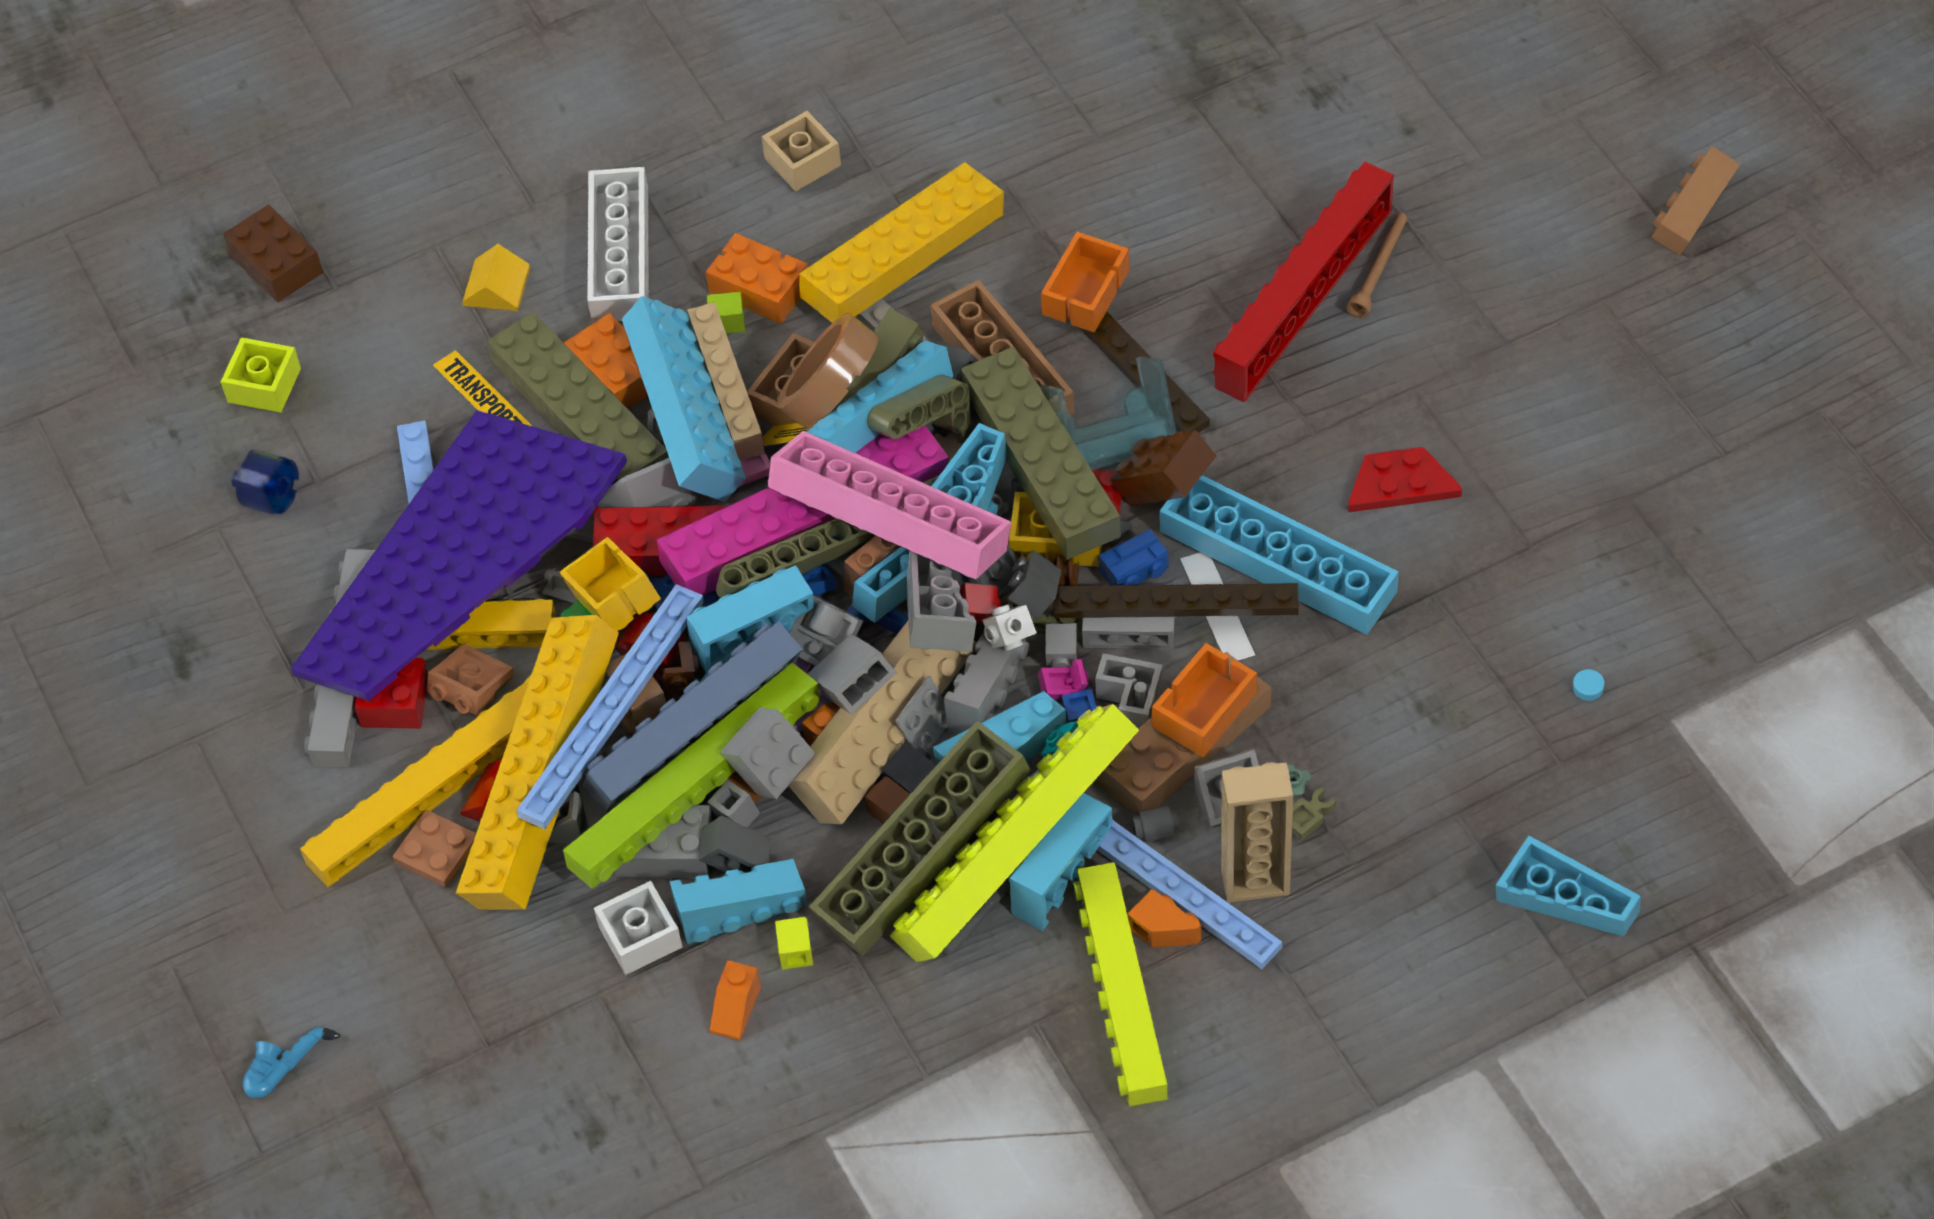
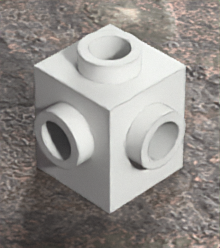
[983,604,1037,651]

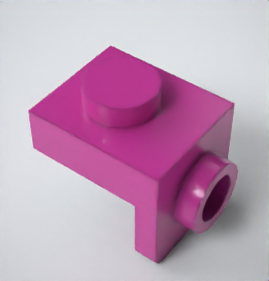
[1037,659,1089,700]

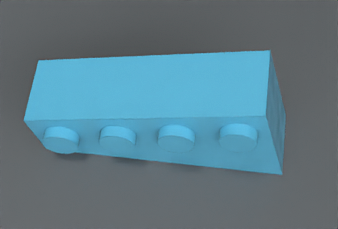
[931,423,1007,511]
[687,565,814,674]
[933,691,1066,766]
[1009,793,1112,931]
[1495,836,1641,937]
[669,859,807,944]

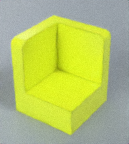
[775,917,813,970]

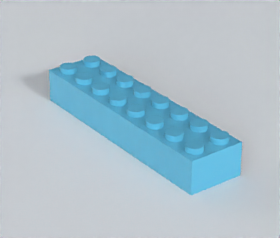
[622,296,746,502]
[1160,475,1399,635]

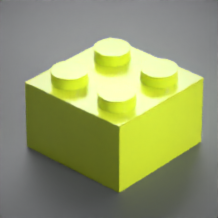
[221,337,301,413]

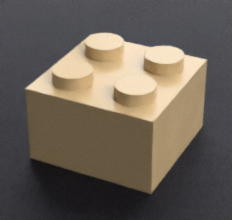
[761,111,841,192]

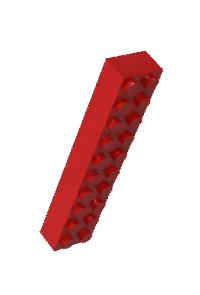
[1213,161,1394,403]

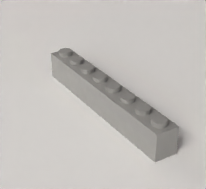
[304,549,375,768]

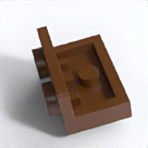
[661,641,698,703]

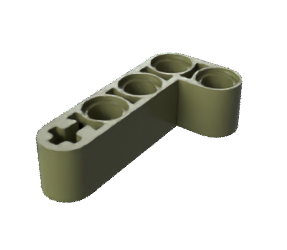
[867,374,971,439]

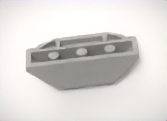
[597,458,699,508]

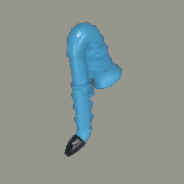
[242,1027,341,1099]

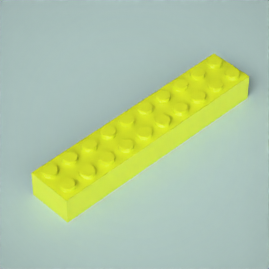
[890,704,1139,962]

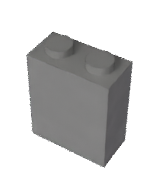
[808,633,897,715]

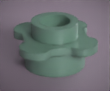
[1287,764,1311,797]

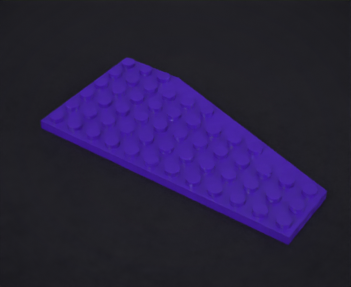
[290,410,628,701]

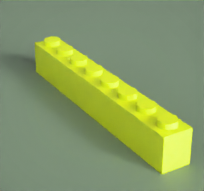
[1073,862,1168,1107]

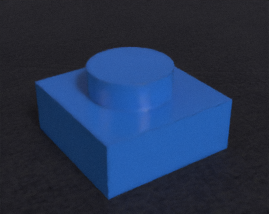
[1062,689,1097,723]

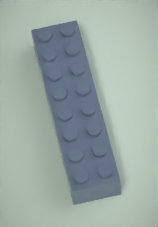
[582,621,803,814]

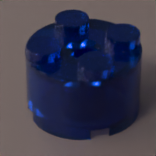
[231,449,299,515]

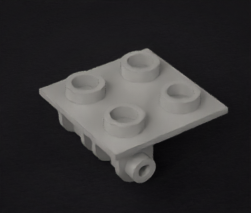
[895,676,947,753]

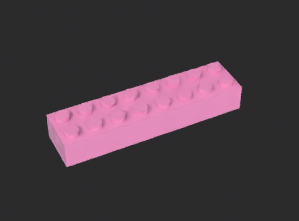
[768,431,1011,579]

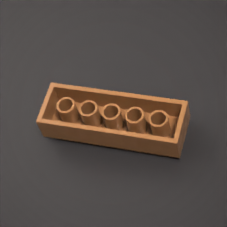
[930,279,1075,421]
[1098,652,1271,815]

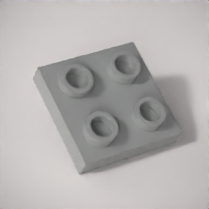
[789,595,863,666]

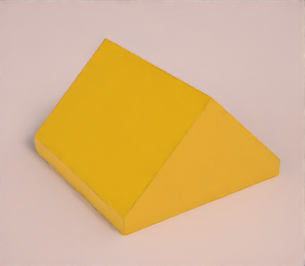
[462,244,530,311]

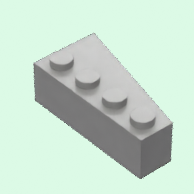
[906,551,976,652]
[944,631,1029,735]

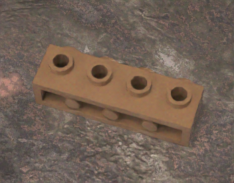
[1651,146,1740,256]

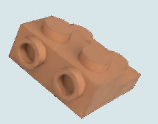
[844,535,901,598]
[427,644,513,716]

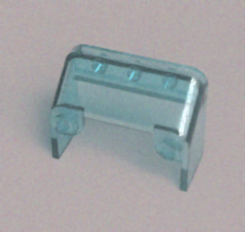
[1039,357,1177,471]

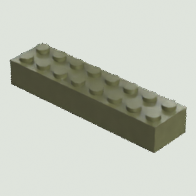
[486,312,669,485]
[961,347,1121,560]
[809,720,1030,957]

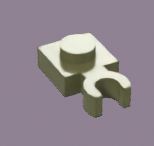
[1292,788,1336,841]

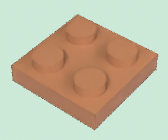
[392,810,476,888]

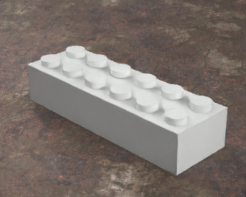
[588,167,649,323]

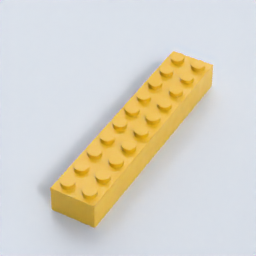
[456,615,619,910]

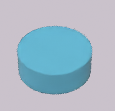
[1573,669,1605,701]

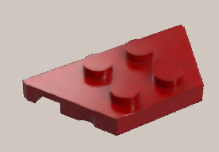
[1348,447,1462,513]

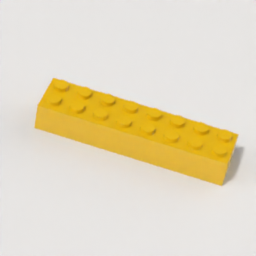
[799,162,1004,323]

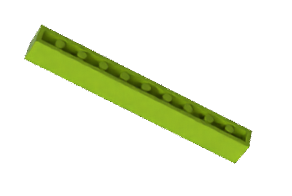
[563,663,820,889]

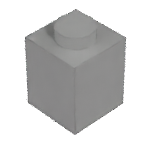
[1045,623,1077,668]
[707,780,760,828]

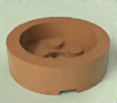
[777,313,879,429]

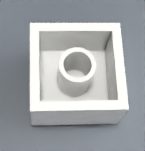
[594,881,682,975]

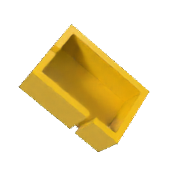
[559,537,661,631]

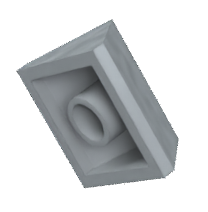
[1194,749,1259,827]

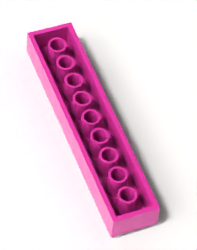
[657,425,949,596]

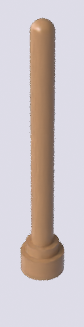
[1346,213,1407,318]

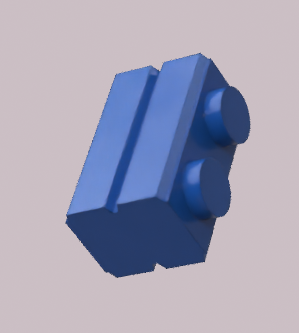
[1098,529,1169,586]

